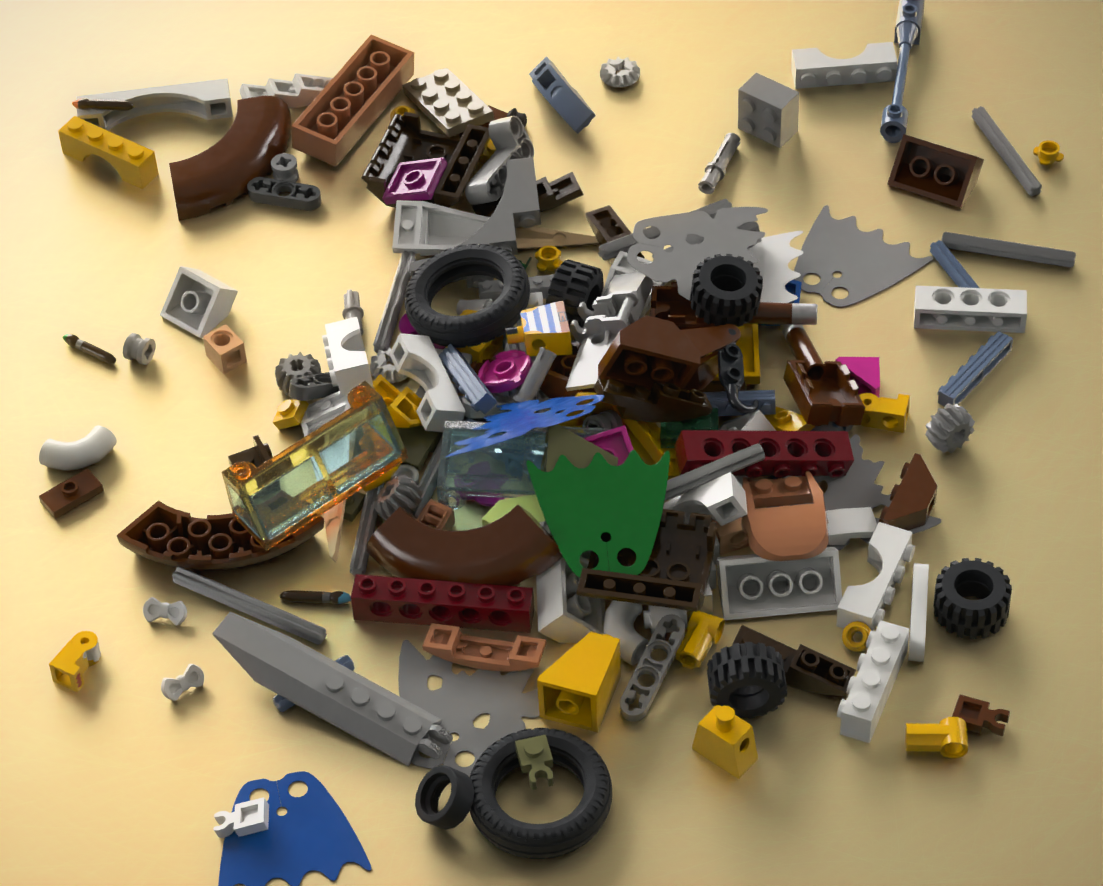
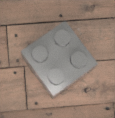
[738,73,799,148]

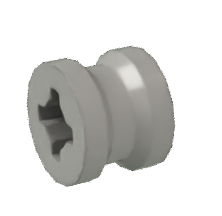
[271,153,299,182]
[122,333,156,365]

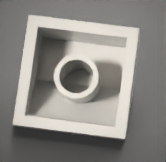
[160,266,238,338]

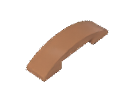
[422,623,547,671]

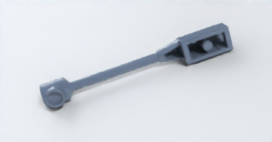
[880,0,925,143]

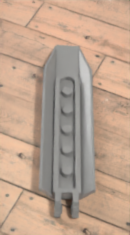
[213,612,453,767]

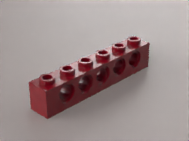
[674,430,854,478]
[351,574,534,633]

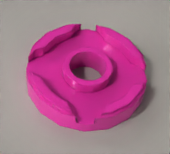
[478,350,533,393]

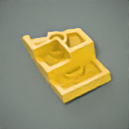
[351,374,422,428]

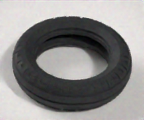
[405,244,530,348]
[469,728,612,859]

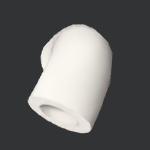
[39,425,117,471]
[603,600,649,666]

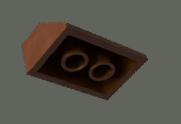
[887,134,984,208]

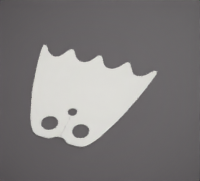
[748,231,804,303]

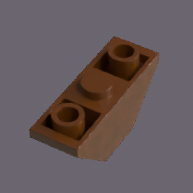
[879,453,937,531]

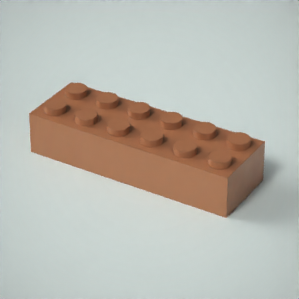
[291,34,415,167]

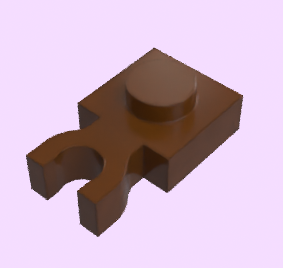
[952,694,1010,736]

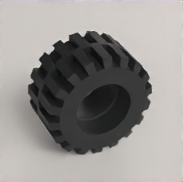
[690,254,763,327]
[546,259,604,328]
[933,558,1012,639]
[707,642,787,719]

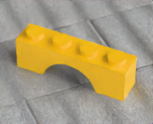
[58,116,159,189]

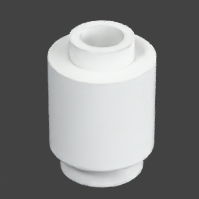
[643,605,687,634]

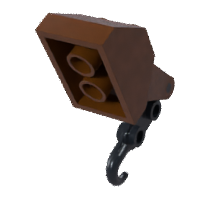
[598,315,759,414]

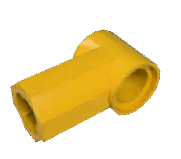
[676,610,725,670]
[905,717,968,759]

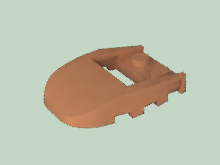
[741,471,829,561]

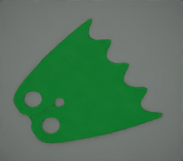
[526,450,670,578]

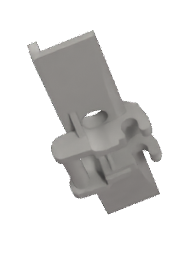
[566,271,653,391]

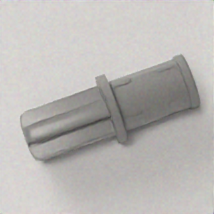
[342,289,364,336]

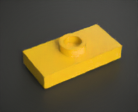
[764,406,815,431]

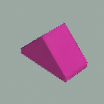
[835,357,880,397]

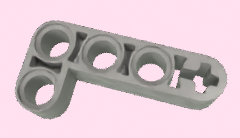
[465,116,534,205]

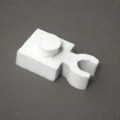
[213,797,269,838]

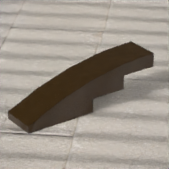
[472,171,584,217]
[586,205,645,265]

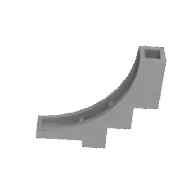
[410,157,541,288]

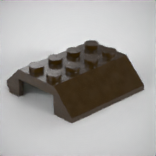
[361,112,490,208]
[577,509,717,612]

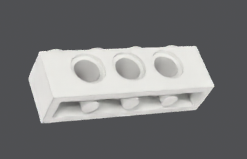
[914,286,1027,333]

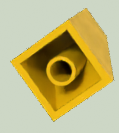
[537,632,621,733]

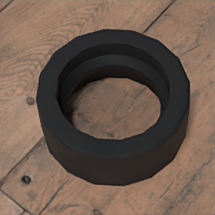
[415,765,474,830]

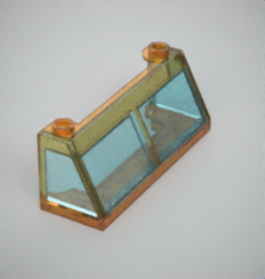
[221,381,408,551]

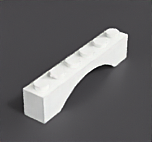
[76,78,233,131]

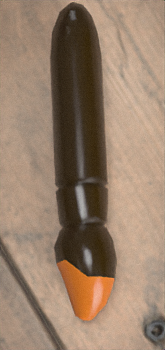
[72,98,134,111]

